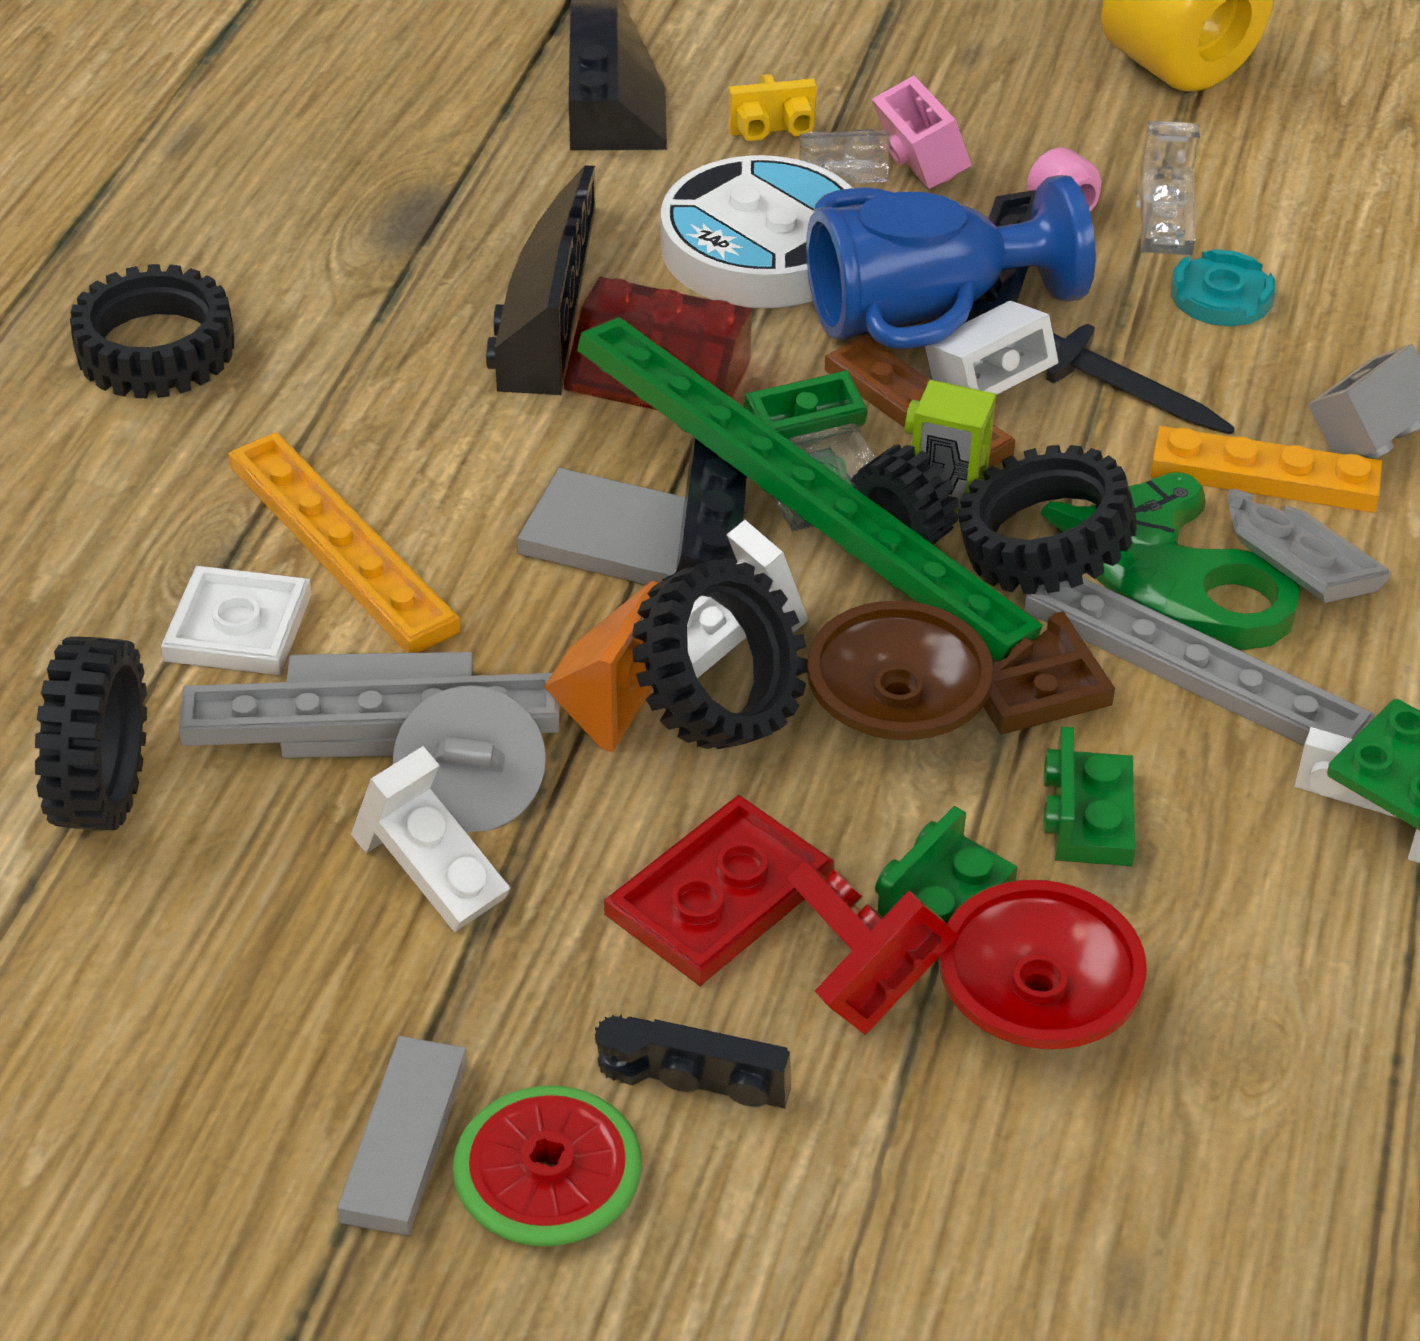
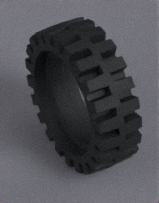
[70,264,235,399]
[958,445,1137,594]
[632,558,808,749]
[35,637,147,830]

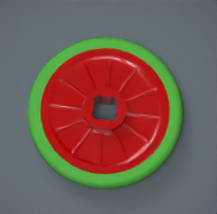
[453,1086,642,1246]

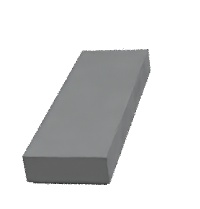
[337,1036,467,1236]

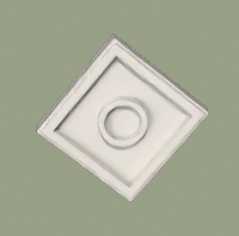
[161,566,312,676]

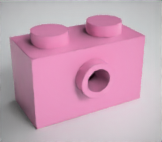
[872,76,972,189]

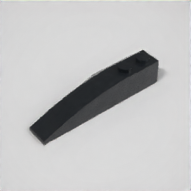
[569,0,667,150]
[486,165,596,395]

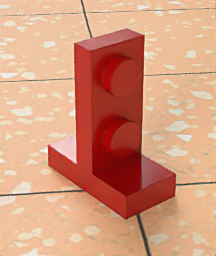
[787,860,959,1035]

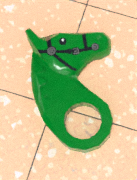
[1040,472,1300,650]

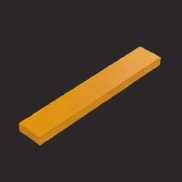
[228,432,461,653]

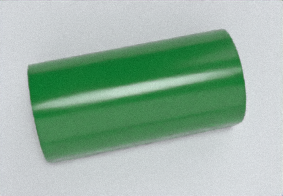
[744,370,868,442]

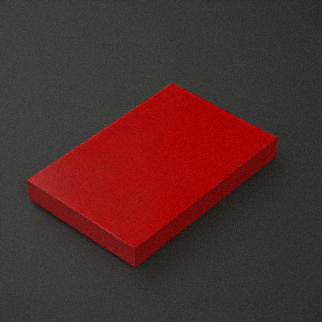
[604,794,834,986]

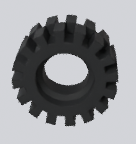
[851,444,959,545]

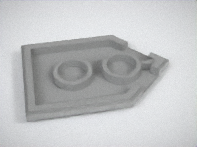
[1226,488,1392,603]

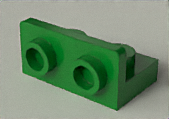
[1043,726,1136,866]
[875,806,1018,961]

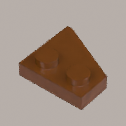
[983,611,1115,735]

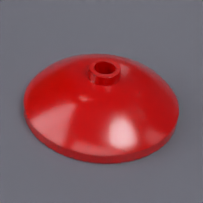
[939,880,1147,1049]

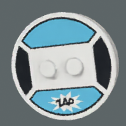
[661,155,852,308]

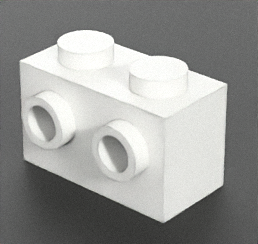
[925,301,1059,395]

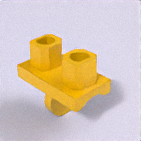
[728,74,817,141]

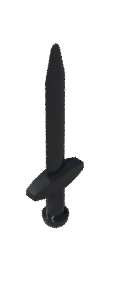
[1046,324,1235,434]

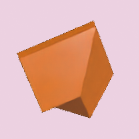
[544,581,658,752]

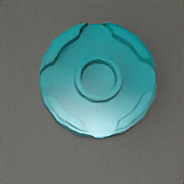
[1171,249,1276,327]

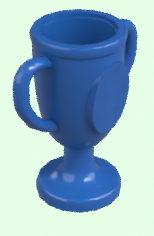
[806,175,1096,349]

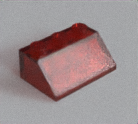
[564,276,752,411]

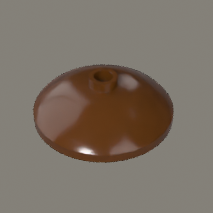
[807,601,994,741]

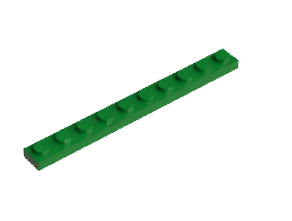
[577,317,1043,661]

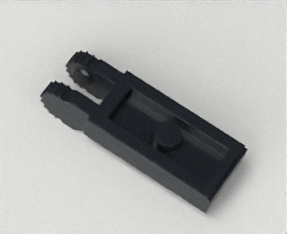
[594,1014,791,1109]

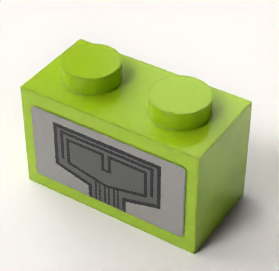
[904,380,996,513]

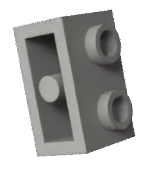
[1308,344,1420,459]

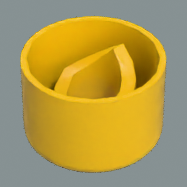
[1102,0,1274,92]

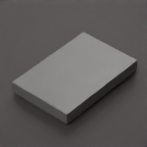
[517,468,685,585]
[280,652,473,758]

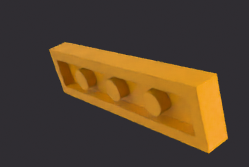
[1150,426,1382,513]

